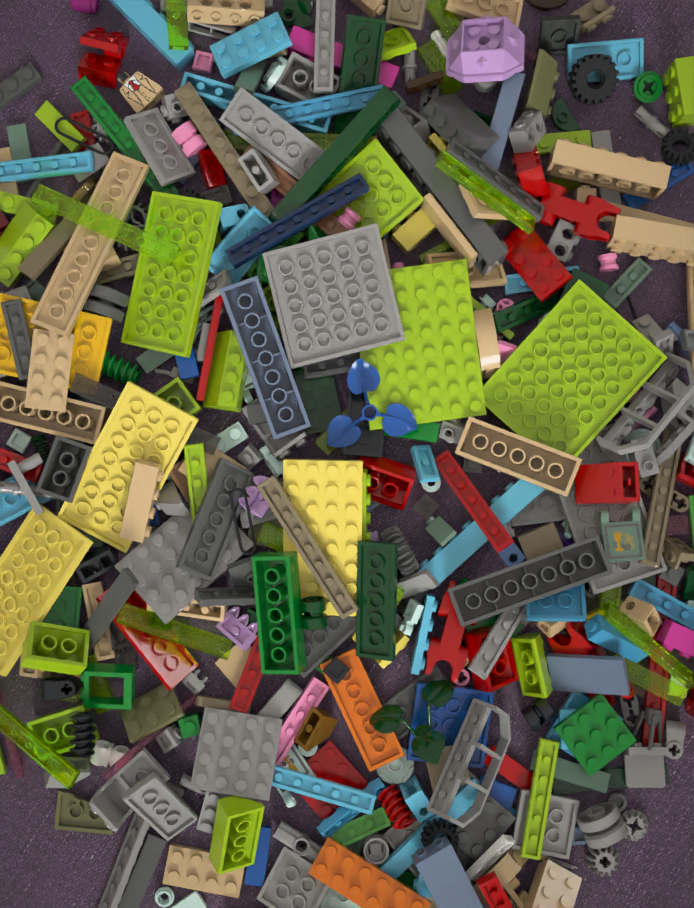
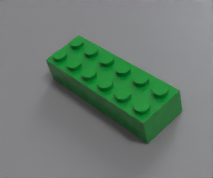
[251,551,306,674]

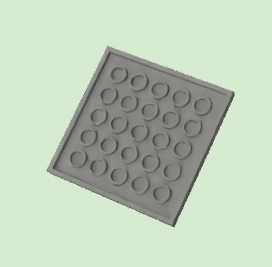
[262,223,406,369]

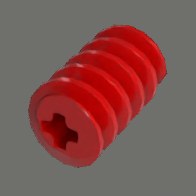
[377,784,417,830]

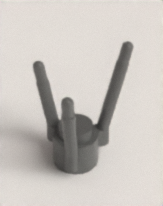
[629,707,663,751]

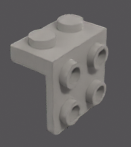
[623,743,669,788]

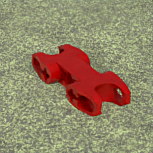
[538,182,621,242]
[424,580,476,683]
[546,622,635,707]

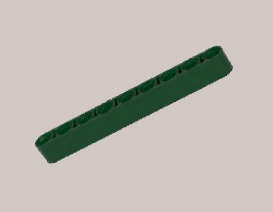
[268,86,401,222]

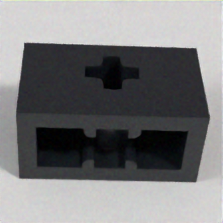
[76,543,119,584]

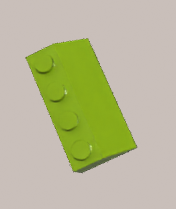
[0,201,57,288]
[203,330,248,412]
[209,795,265,875]

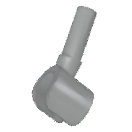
[155,366,180,379]

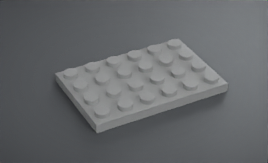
[114,501,254,624]

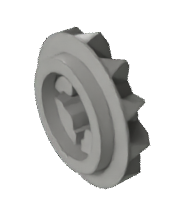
[620,809,649,842]

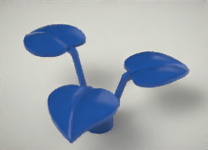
[327,358,417,448]

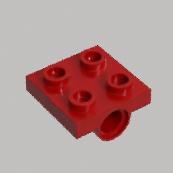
[80,27,130,59]

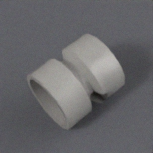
[362,832,389,864]

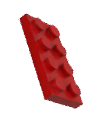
[503,221,573,302]

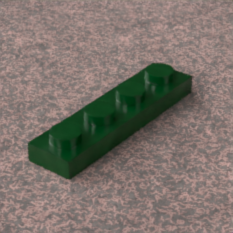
[492,292,558,333]

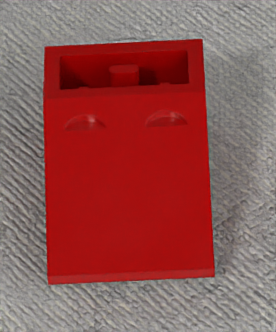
[574,462,640,504]

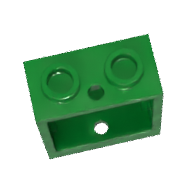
[80,663,135,710]

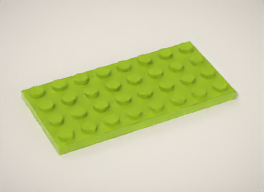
[121,191,223,358]

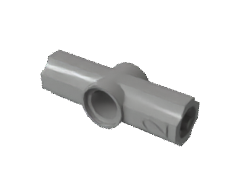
[272,820,323,863]

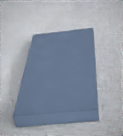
[546,653,630,696]

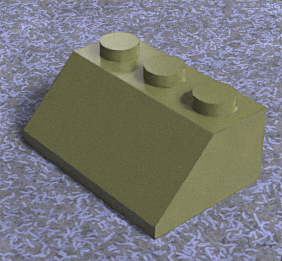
[521,49,560,120]

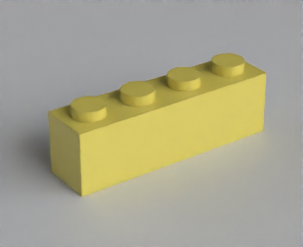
[391,203,436,255]

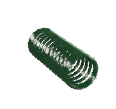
[30,434,50,472]

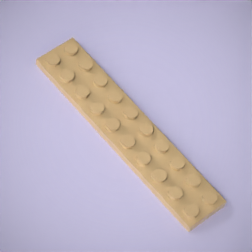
[30,151,150,338]

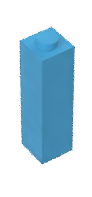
[584,614,651,663]

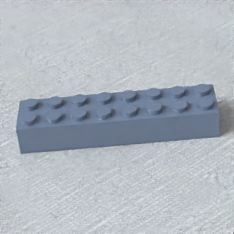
[219,276,311,440]

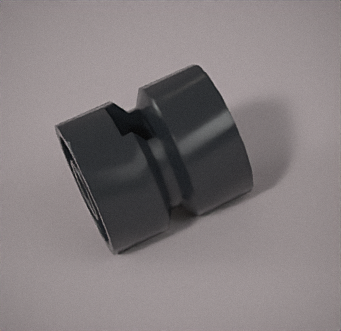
[520,698,557,732]

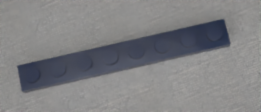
[225,173,370,269]

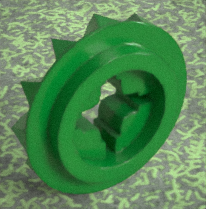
[632,71,663,103]

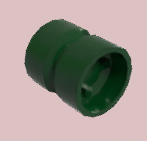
[300,596,328,630]

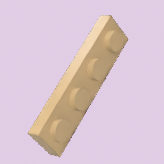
[82,581,117,661]

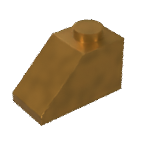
[293,706,338,751]

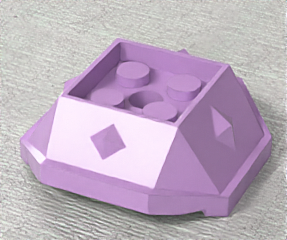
[446,14,525,83]

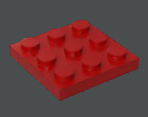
[300,739,369,820]

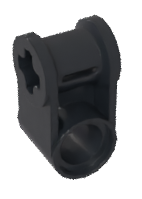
[41,677,81,700]

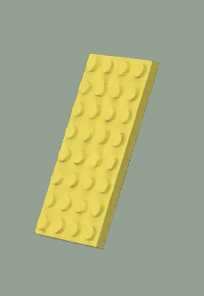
[57,381,199,553]
[283,459,363,616]
[0,503,93,677]

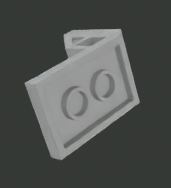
[655,378,694,466]

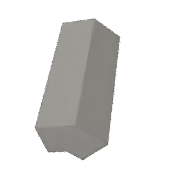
[188,22,238,40]

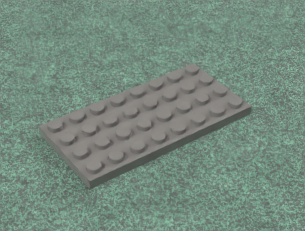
[557,424,668,595]

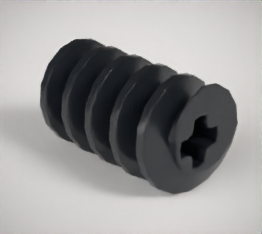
[69,711,97,756]

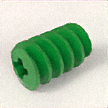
[101,351,143,385]

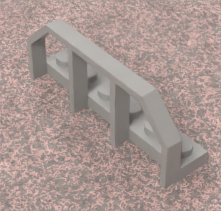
[596,351,694,457]
[426,698,511,828]

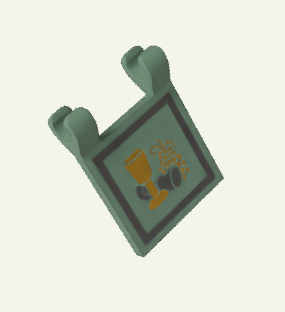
[598,507,646,562]

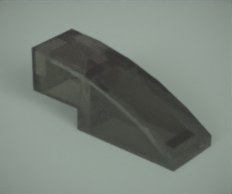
[109,621,139,670]

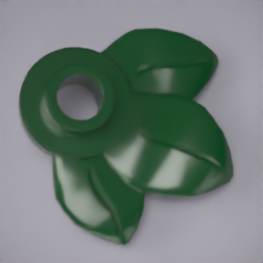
[279,0,314,29]

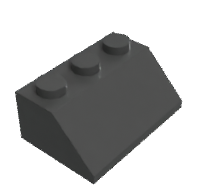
[35,435,93,503]

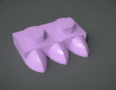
[238,476,282,518]
[216,606,258,651]

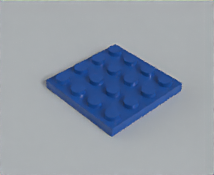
[406,681,494,768]

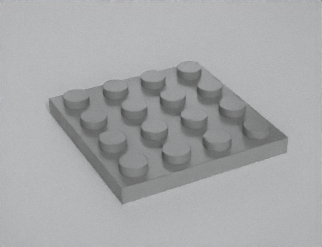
[190,707,283,801]

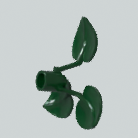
[369,680,454,765]

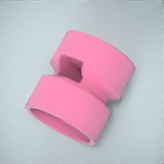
[171,121,207,158]

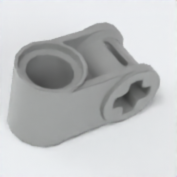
[662,719,686,759]

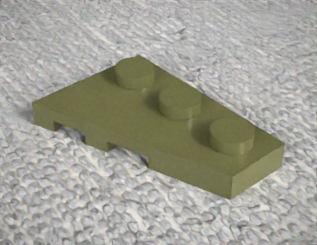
[54,788,114,835]

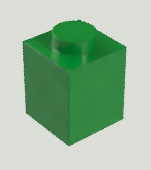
[178,710,202,739]

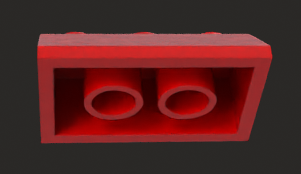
[360,456,417,511]
[463,625,519,693]

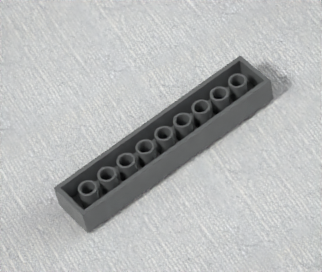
[374,105,508,277]

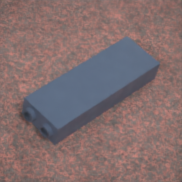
[473,72,525,182]
[411,836,483,908]

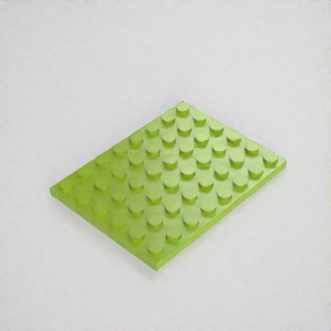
[360,259,487,430]
[483,279,668,457]

